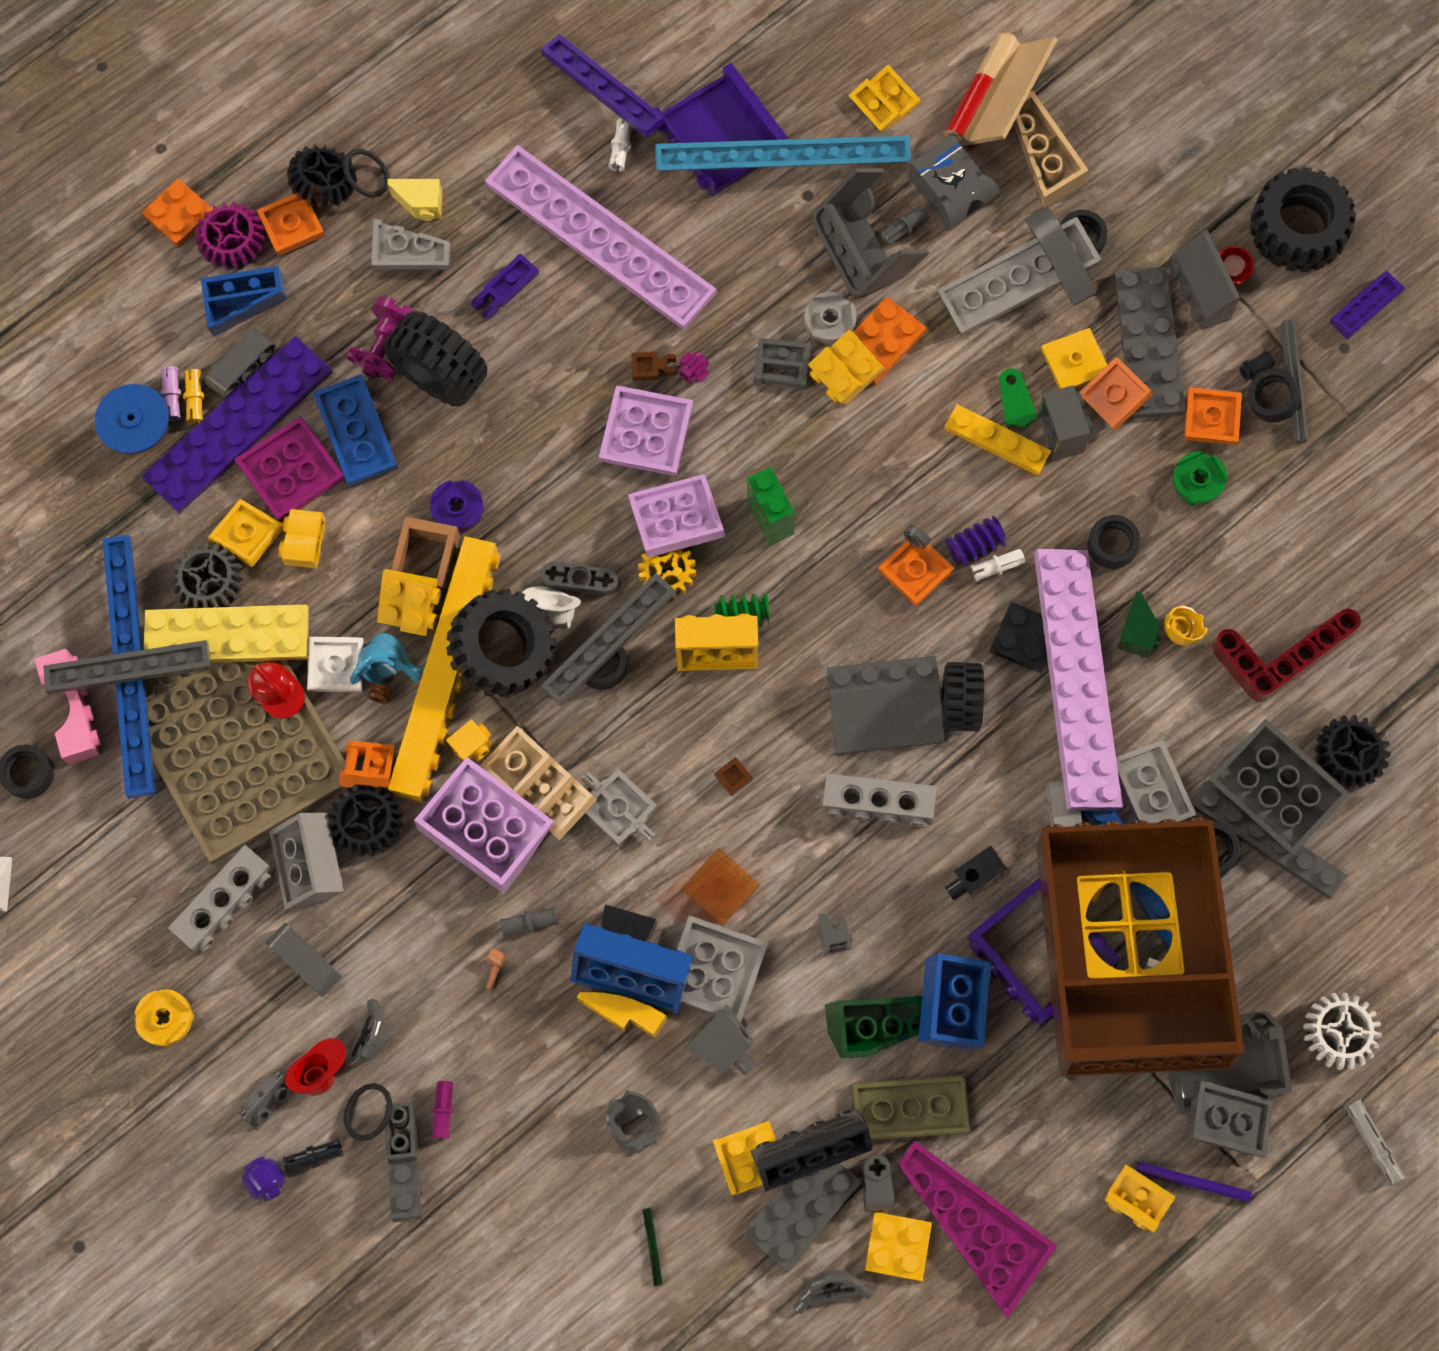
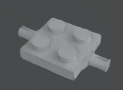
[581,769,658,847]

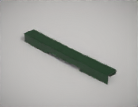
[642,1207,663,1286]

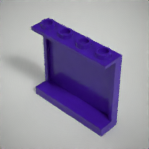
[655,63,788,196]

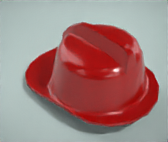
[247,661,305,719]
[285,1038,346,1096]

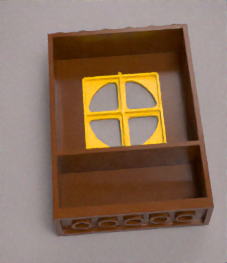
[1036,818,1244,1077]

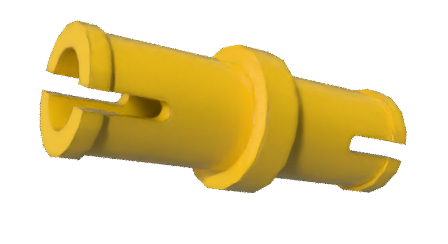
[183,369,205,424]

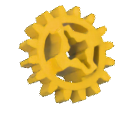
[638,548,696,599]

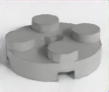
[804,292,857,344]

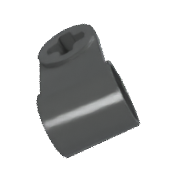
[862,1154,895,1212]

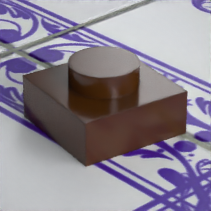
[714,757,753,797]

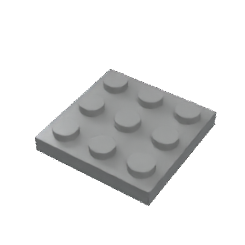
[677,915,768,1022]

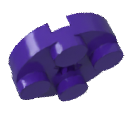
[430,480,484,534]

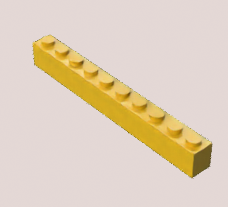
[388,536,501,803]

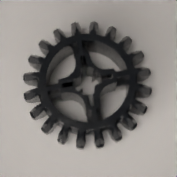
[287,144,357,209]
[1314,715,1391,789]
[328,784,403,857]

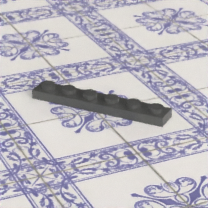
[541,573,676,706]
[43,640,211,694]
[1191,781,1346,899]

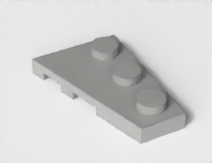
[371,219,451,270]

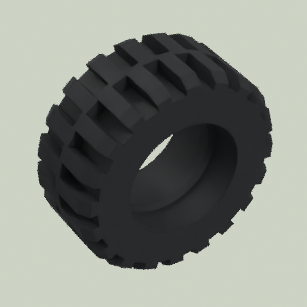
[1250,167,1356,272]
[384,311,488,407]
[446,589,556,697]

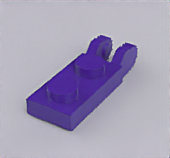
[471,253,539,320]

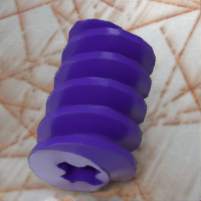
[945,515,1006,566]

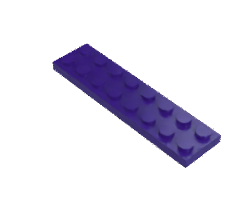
[142,336,333,514]

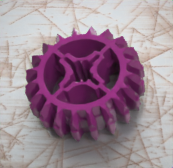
[195,201,265,270]

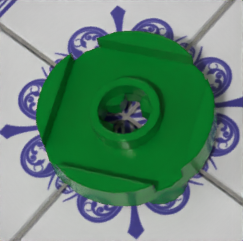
[1172,451,1227,506]

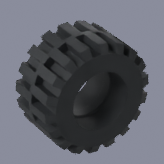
[942,662,984,732]

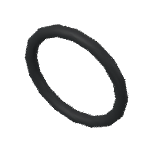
[343,149,389,198]
[344,1083,392,1141]

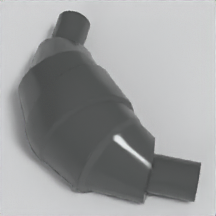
[340,999,387,1073]
[793,1269,873,1314]

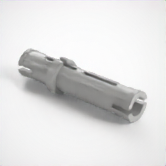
[1345,1099,1406,1186]

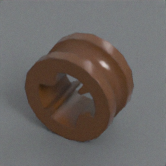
[365,682,393,704]

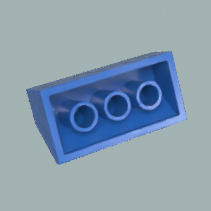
[570,924,693,1014]

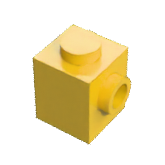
[446,719,492,762]

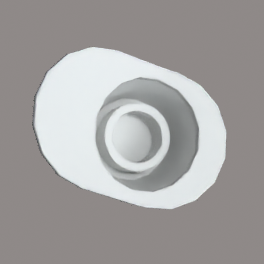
[522,586,581,630]

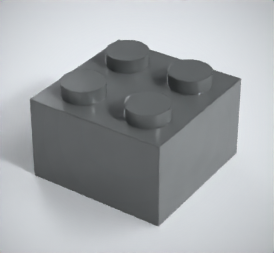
[1038,385,1092,461]

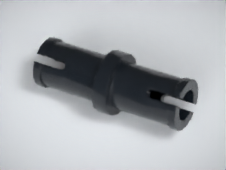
[283,1138,343,1175]

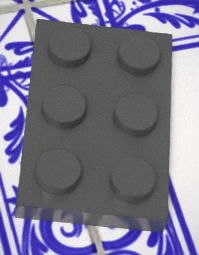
[1187,1080,1273,1158]

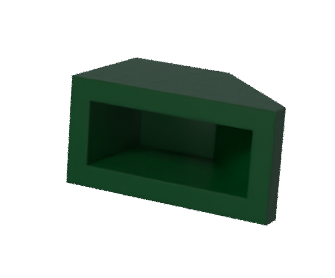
[1117,591,1162,658]

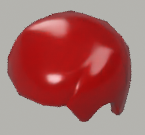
[1219,246,1254,285]

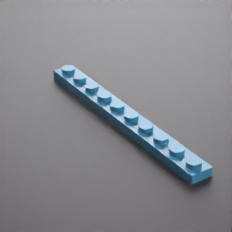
[655,136,911,171]

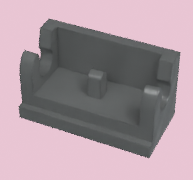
[817,913,853,955]

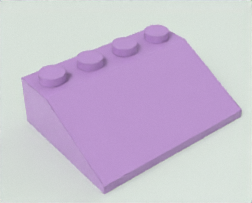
[414,757,554,894]

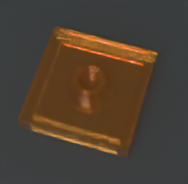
[681,848,760,927]

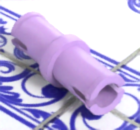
[160,366,182,422]

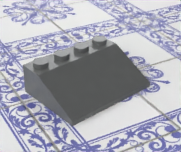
[826,656,945,755]
[1208,718,1350,855]

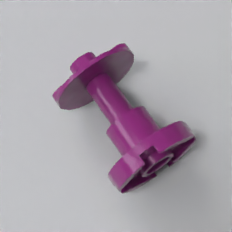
[345,296,414,381]

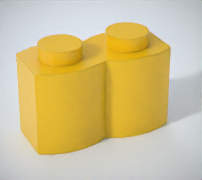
[279,509,326,569]

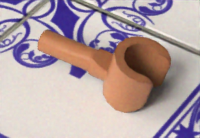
[486,948,506,990]

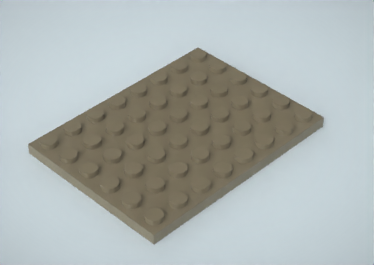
[111,600,345,865]

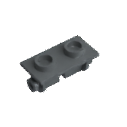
[238,1070,292,1130]

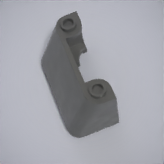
[1167,1011,1292,1115]

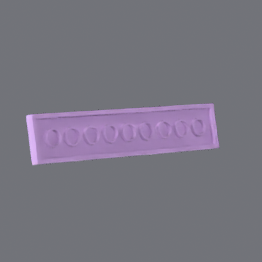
[485,145,717,330]
[1034,549,1123,811]

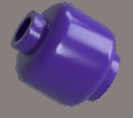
[242,1156,285,1202]

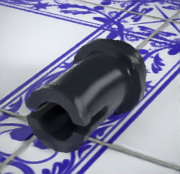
[1239,351,1275,380]

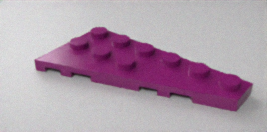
[897,1141,1057,1319]

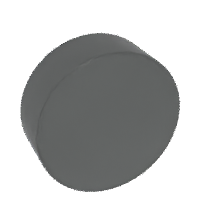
[903,524,931,549]

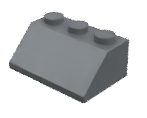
[269,813,344,910]

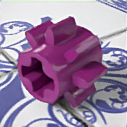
[677,351,710,384]

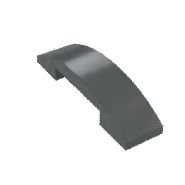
[1025,206,1097,306]

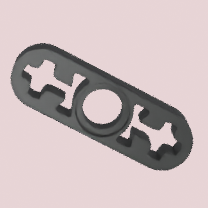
[541,562,619,596]

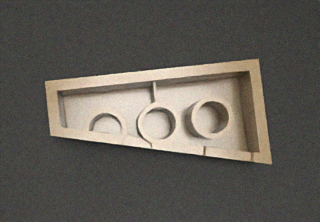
[1013,90,1089,208]

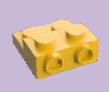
[808,330,885,405]
[377,569,440,636]

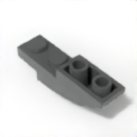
[384,1101,422,1223]

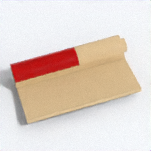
[944,32,1058,146]

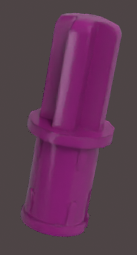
[431,1081,454,1139]

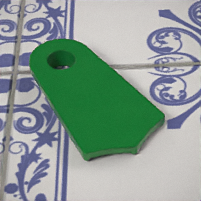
[999,368,1038,428]

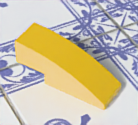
[577,992,667,1038]

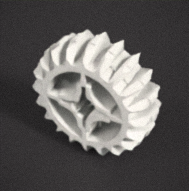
[1303,993,1382,1070]

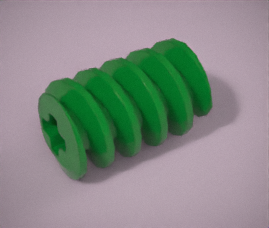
[714,593,769,627]

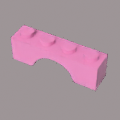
[34,649,102,765]

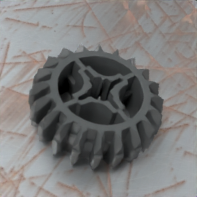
[170,543,244,609]

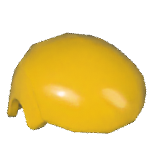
[1164,605,1208,646]

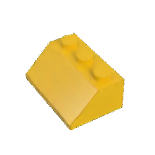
[675,614,759,671]

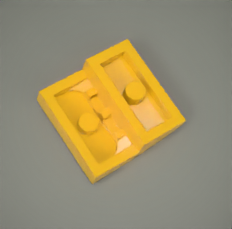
[848,64,922,132]

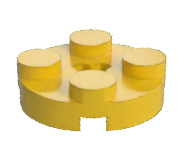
[135,989,194,1047]

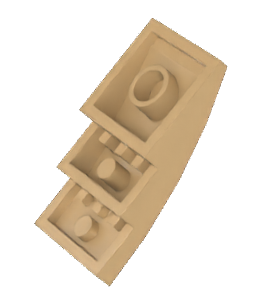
[480,726,597,840]

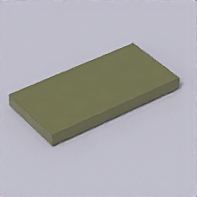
[851,1075,971,1141]

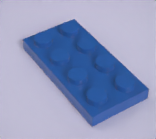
[313,374,399,487]

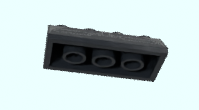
[750,1109,873,1192]

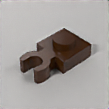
[631,352,677,381]

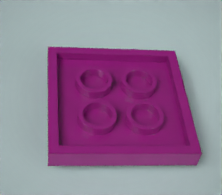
[234,416,345,522]

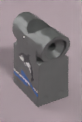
[908,134,1001,231]

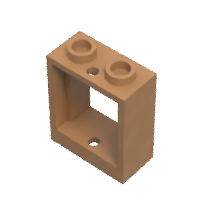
[391,517,460,595]

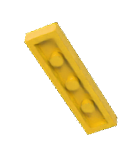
[944,404,1051,476]

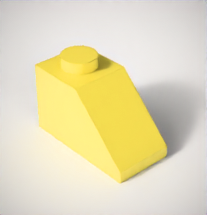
[388,179,442,221]

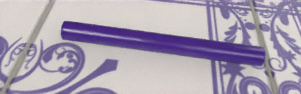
[1135,1162,1252,1202]

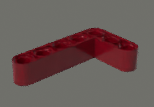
[1212,608,1361,702]

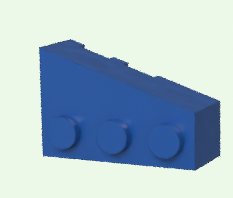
[200,266,287,336]

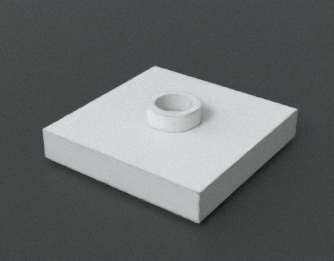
[307,637,363,692]

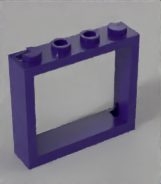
[967,878,1121,1026]

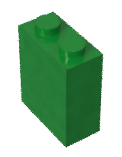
[747,467,795,545]

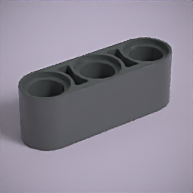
[205,329,276,399]
[265,922,342,998]

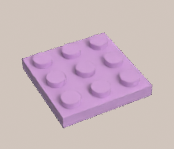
[599,385,693,476]
[628,474,725,558]

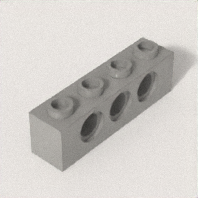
[822,774,937,827]
[168,845,274,954]

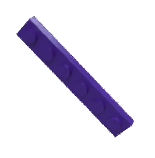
[541,34,664,138]

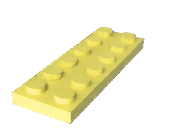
[144,605,309,663]

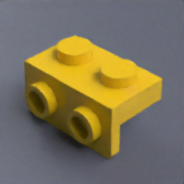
[1104,1164,1175,1232]

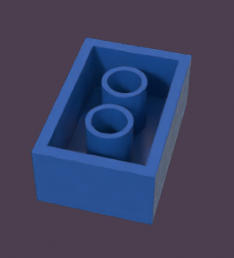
[918,953,991,1051]

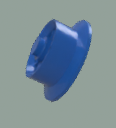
[94,384,169,454]

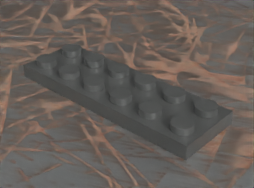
[1113,267,1186,419]

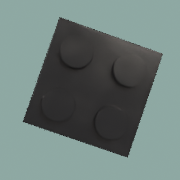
[989,602,1047,673]

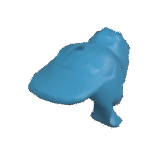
[350,633,425,686]

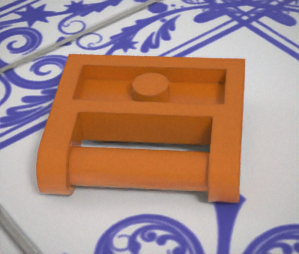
[338,741,395,788]

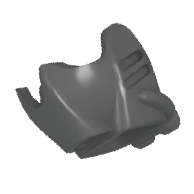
[606,1090,661,1153]

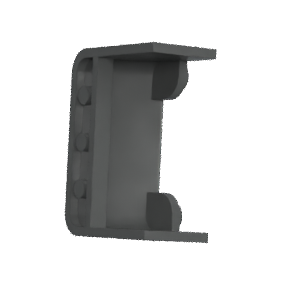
[812,168,929,295]

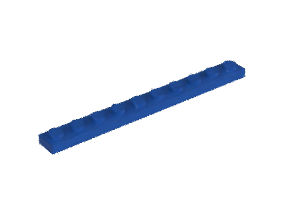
[102,535,156,799]

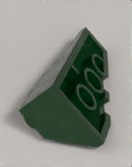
[825,996,922,1059]

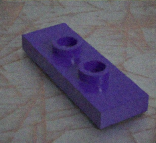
[1329,270,1405,339]

